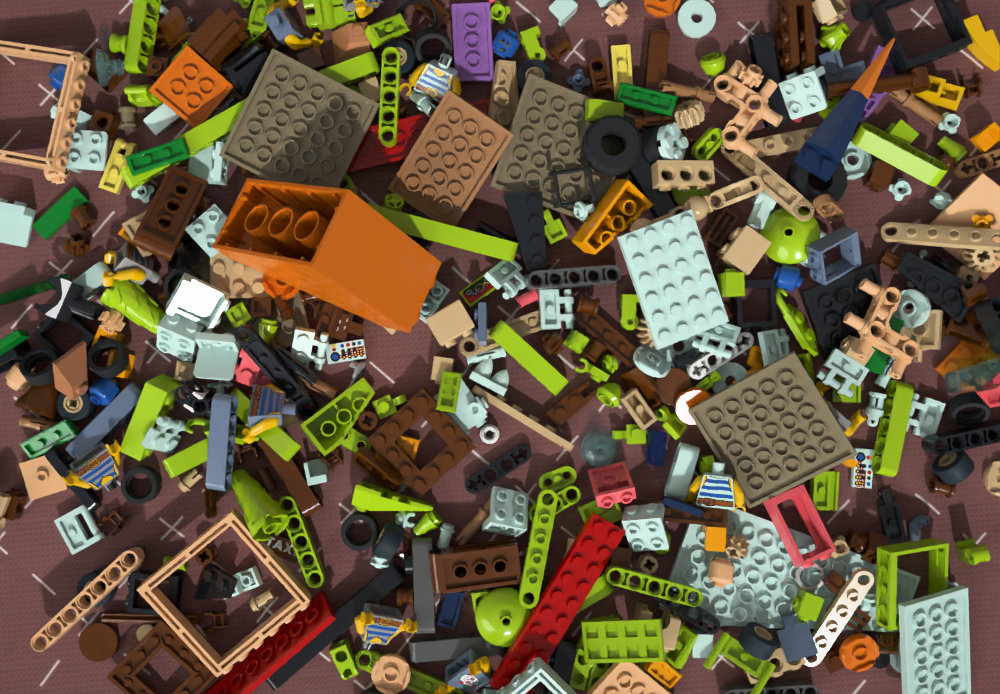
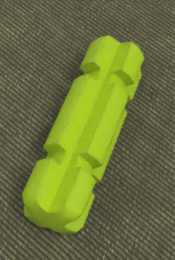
[695,370,723,391]

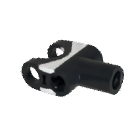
[33,276,101,324]
[174,380,214,417]

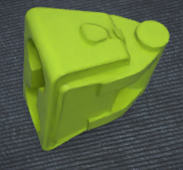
[124,84,163,107]

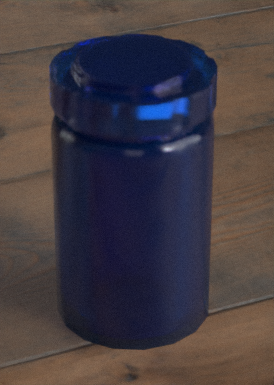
[645,430,668,466]

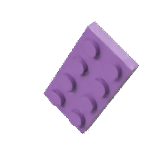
[451,2,494,83]

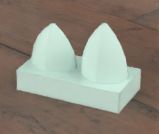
[469,357,509,396]

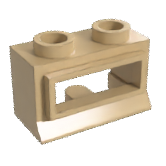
[812,0,848,26]

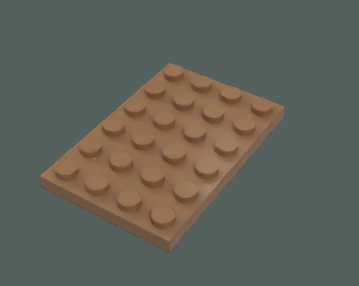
[388,89,515,226]

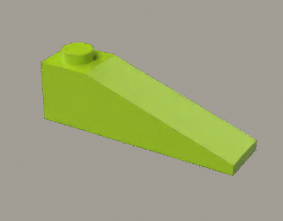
[299,377,375,456]
[351,480,434,512]

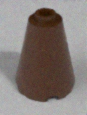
[14,364,60,419]

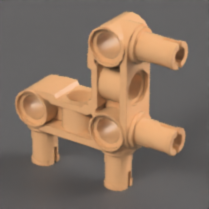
[714,60,783,158]
[843,278,920,379]

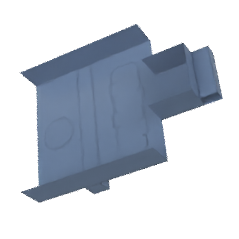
[775,612,819,663]

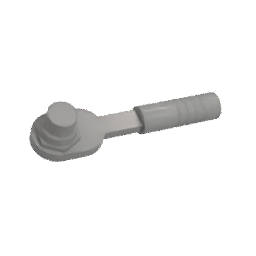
[345,360,365,391]

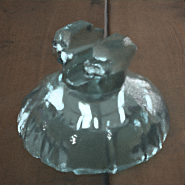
[95,49,125,87]
[580,431,617,467]

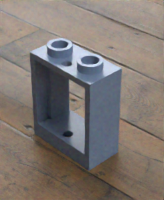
[807,226,862,286]

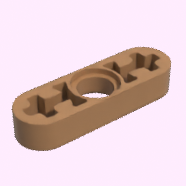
[953,149,1000,179]
[812,194,846,223]

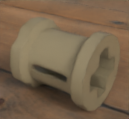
[118,107,138,130]

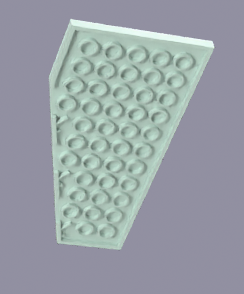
[659,509,921,633]

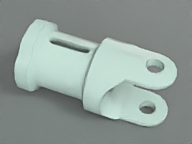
[865,392,887,427]

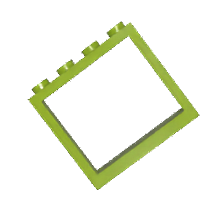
[876,538,949,631]

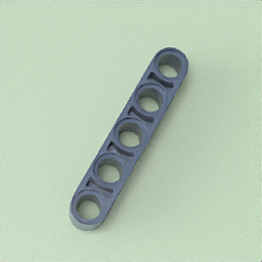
[65,382,142,460]
[206,393,238,491]

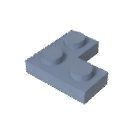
[819,49,866,83]
[474,302,488,346]

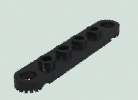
[234,324,318,417]

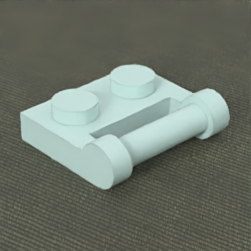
[54,504,106,555]

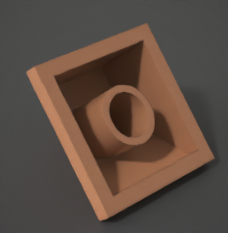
[332,22,372,65]
[52,341,88,400]

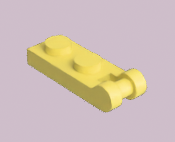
[610,44,633,101]
[99,138,138,195]

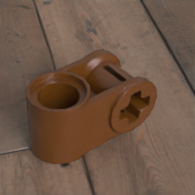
[587,56,613,97]

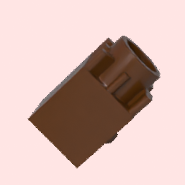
[187,7,249,72]

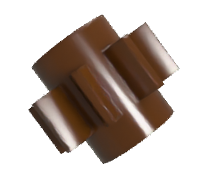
[65,233,90,257]
[540,332,564,356]

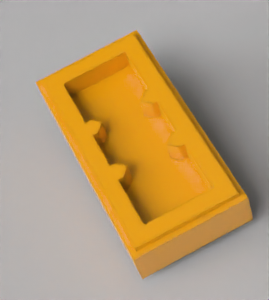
[642,661,682,690]

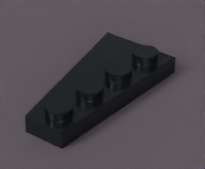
[502,191,547,272]
[896,251,972,323]

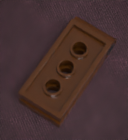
[775,0,815,76]
[132,164,208,261]
[428,538,521,594]

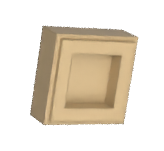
[173,360,195,381]

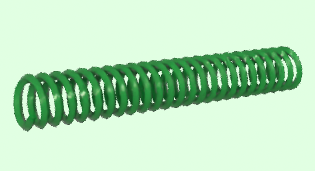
[0,274,72,306]

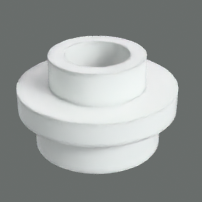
[480,424,499,444]

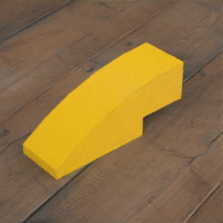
[963,14,1000,72]
[906,72,965,111]

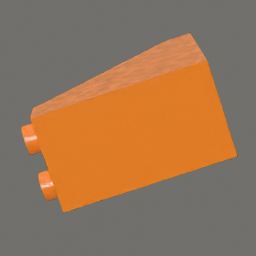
[212,178,442,333]

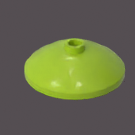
[760,208,820,265]
[476,587,533,647]

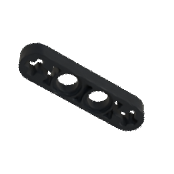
[465,444,532,494]
[44,446,102,512]
[651,583,720,634]

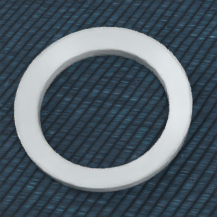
[795,563,825,591]

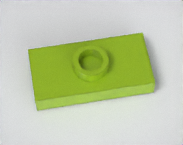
[436,370,462,413]

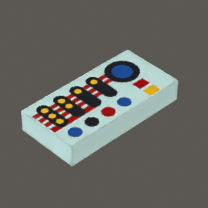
[326,339,367,364]
[850,448,874,489]

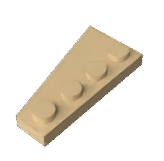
[488,60,519,130]

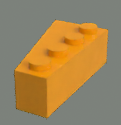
[571,179,653,254]

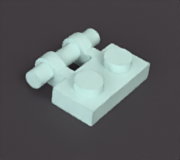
[484,260,528,300]
[538,289,575,330]
[692,323,741,359]
[291,326,329,370]
[758,328,790,367]
[816,348,869,398]
[906,393,946,438]
[141,416,185,453]

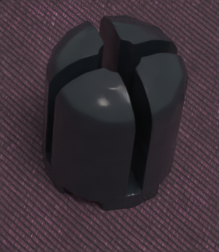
[220,42,270,98]

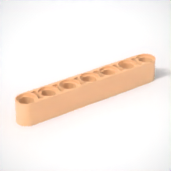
[31,547,145,652]

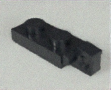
[876,487,907,543]

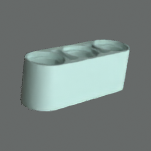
[72,261,112,300]
[664,442,700,501]

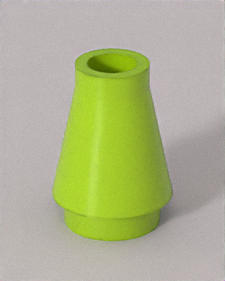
[936,136,968,163]
[259,317,278,345]
[413,510,442,537]

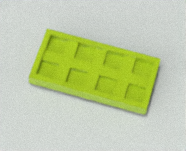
[581,618,666,663]

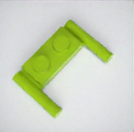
[703,631,776,694]

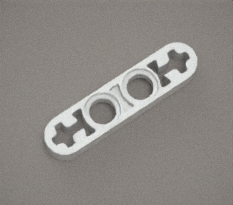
[686,332,754,379]

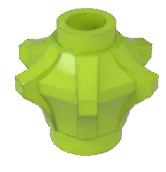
[819,22,850,52]

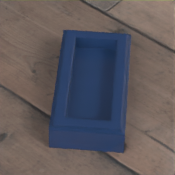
[662,497,705,517]
[437,591,466,630]

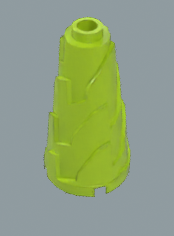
[100,279,166,335]
[232,469,290,542]

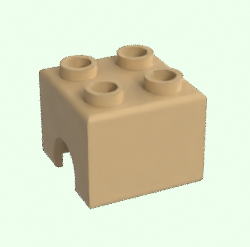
[715,225,771,275]
[425,299,475,348]
[633,602,681,652]

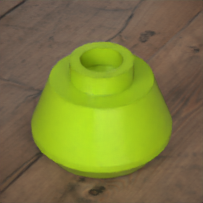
[699,52,726,77]
[597,382,622,408]

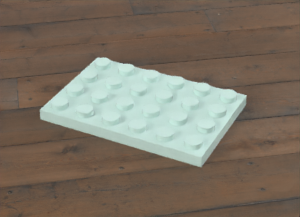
[617,209,729,350]
[898,585,971,694]

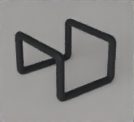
[548,165,596,208]

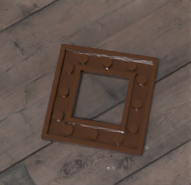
[367,387,477,498]
[107,618,216,694]

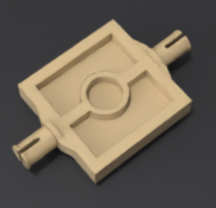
[899,308,943,363]

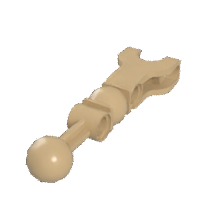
[630,175,764,231]

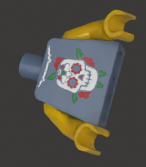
[434,649,492,694]

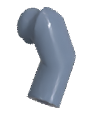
[909,514,930,541]

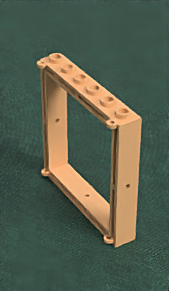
[0,40,91,174]
[137,507,312,677]

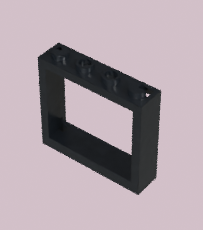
[870,0,973,75]

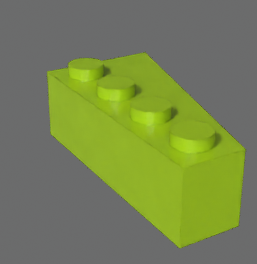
[120,374,182,461]

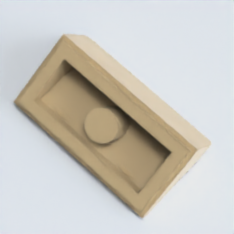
[620,388,658,431]

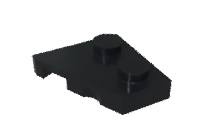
[194,563,238,600]

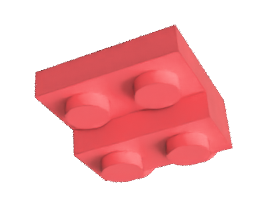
[234,347,275,387]
[587,461,636,508]

